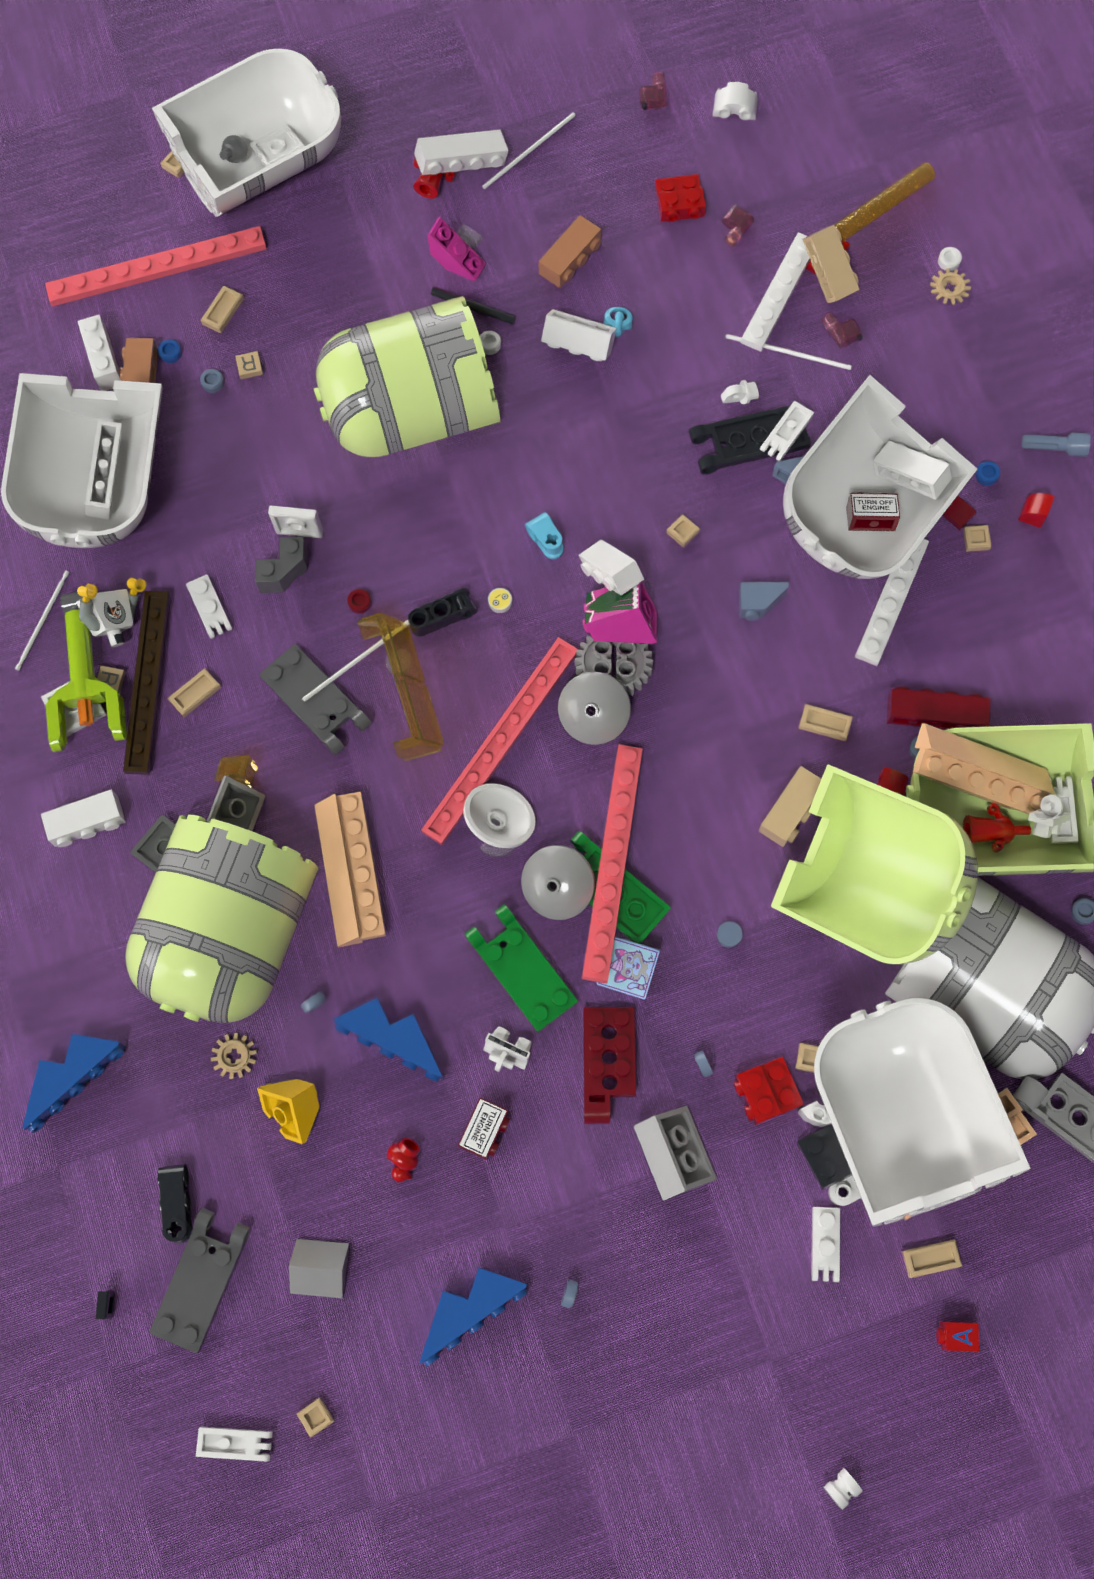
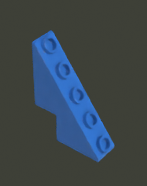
[333,998,444,1083]
[22,1034,126,1133]
[419,1268,528,1367]

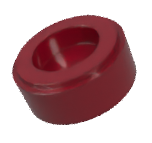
[347,589,372,614]

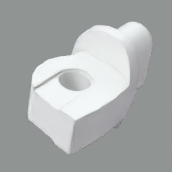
[721,380,759,404]

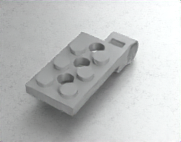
[1013,1073,1094,1163]

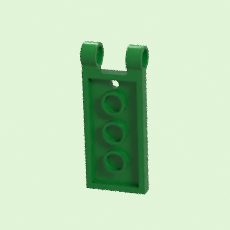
[570,831,671,944]
[464,904,578,1033]

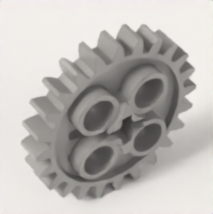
[575,635,653,696]

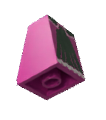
[583,581,658,644]

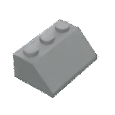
[634,1106,717,1201]

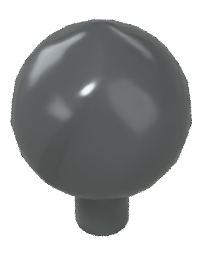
[219,135,248,163]

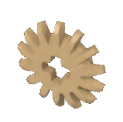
[930,268,971,305]
[211,1033,257,1079]

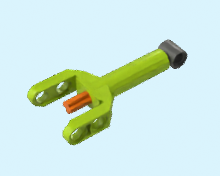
[45,592,127,752]

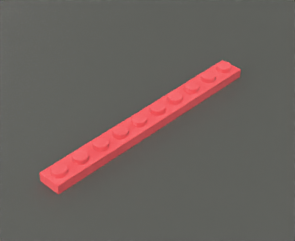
[45,226,267,307]
[421,637,578,845]
[582,744,642,984]

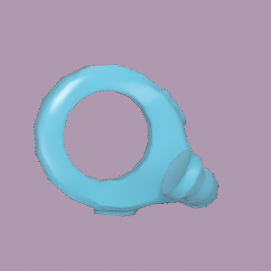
[603,307,633,338]

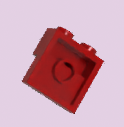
[655,174,706,222]
[733,1056,804,1125]

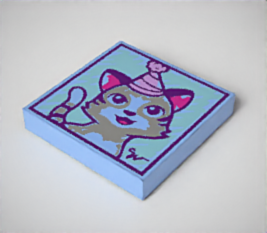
[597,936,660,999]

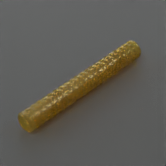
[834,162,935,243]

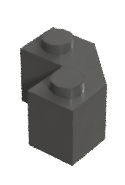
[255,537,308,593]

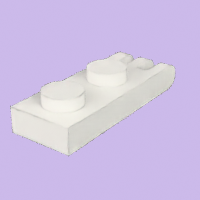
[760,401,814,461]
[186,574,232,639]
[1049,776,1079,844]
[811,1207,840,1282]
[196,1427,273,1461]

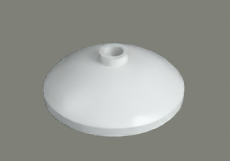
[463,784,535,848]

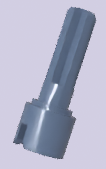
[1021,432,1091,457]

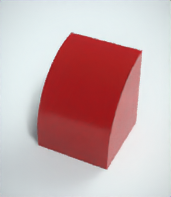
[1018,493,1055,528]
[877,767,909,796]

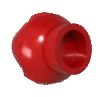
[387,1138,420,1182]

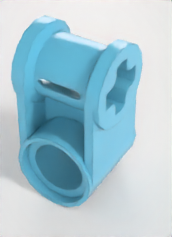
[525,512,564,559]

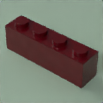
[886,686,991,730]

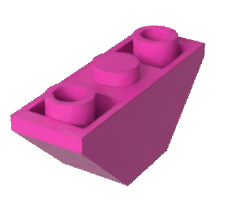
[428,217,486,281]

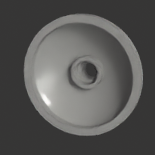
[558,672,631,745]
[521,845,595,920]

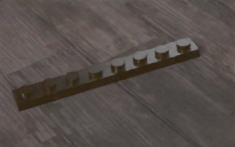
[123,591,170,775]

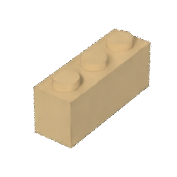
[802,225,860,303]
[758,766,821,847]

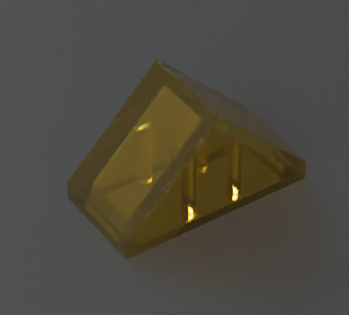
[214,755,257,788]

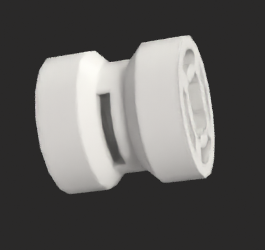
[824,1468,863,1510]

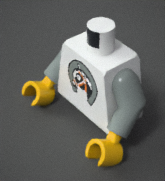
[77,578,146,647]

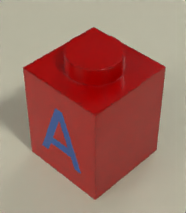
[936,1321,979,1352]

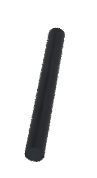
[431,287,516,325]

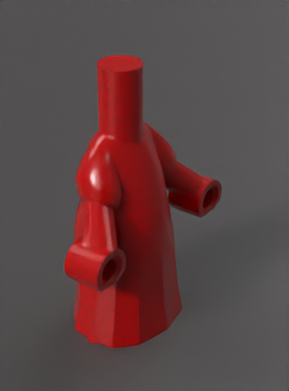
[413,158,455,199]
[963,803,1031,853]

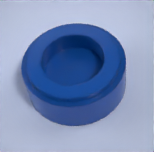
[158,339,182,363]
[975,461,1000,486]

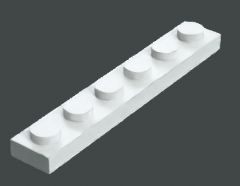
[741,232,810,352]
[855,539,929,666]

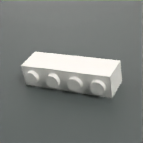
[414,130,508,175]
[85,420,122,520]

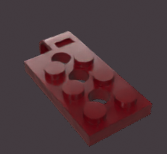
[583,1007,636,1124]

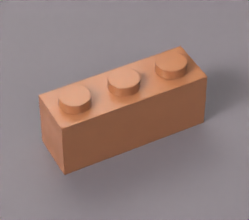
[538,215,602,288]
[120,338,158,383]

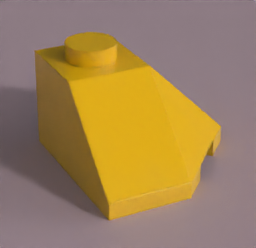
[257,1079,320,1144]

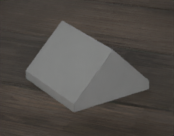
[207,776,266,831]
[289,1239,349,1298]

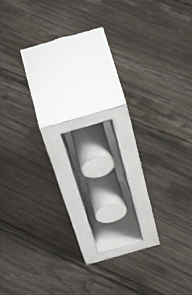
[541,309,617,361]
[78,315,121,391]
[873,441,952,499]
[579,540,644,595]
[41,789,126,847]

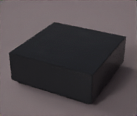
[95,1291,115,1319]

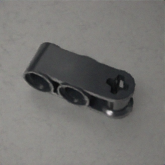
[408,588,478,637]
[157,1164,192,1243]

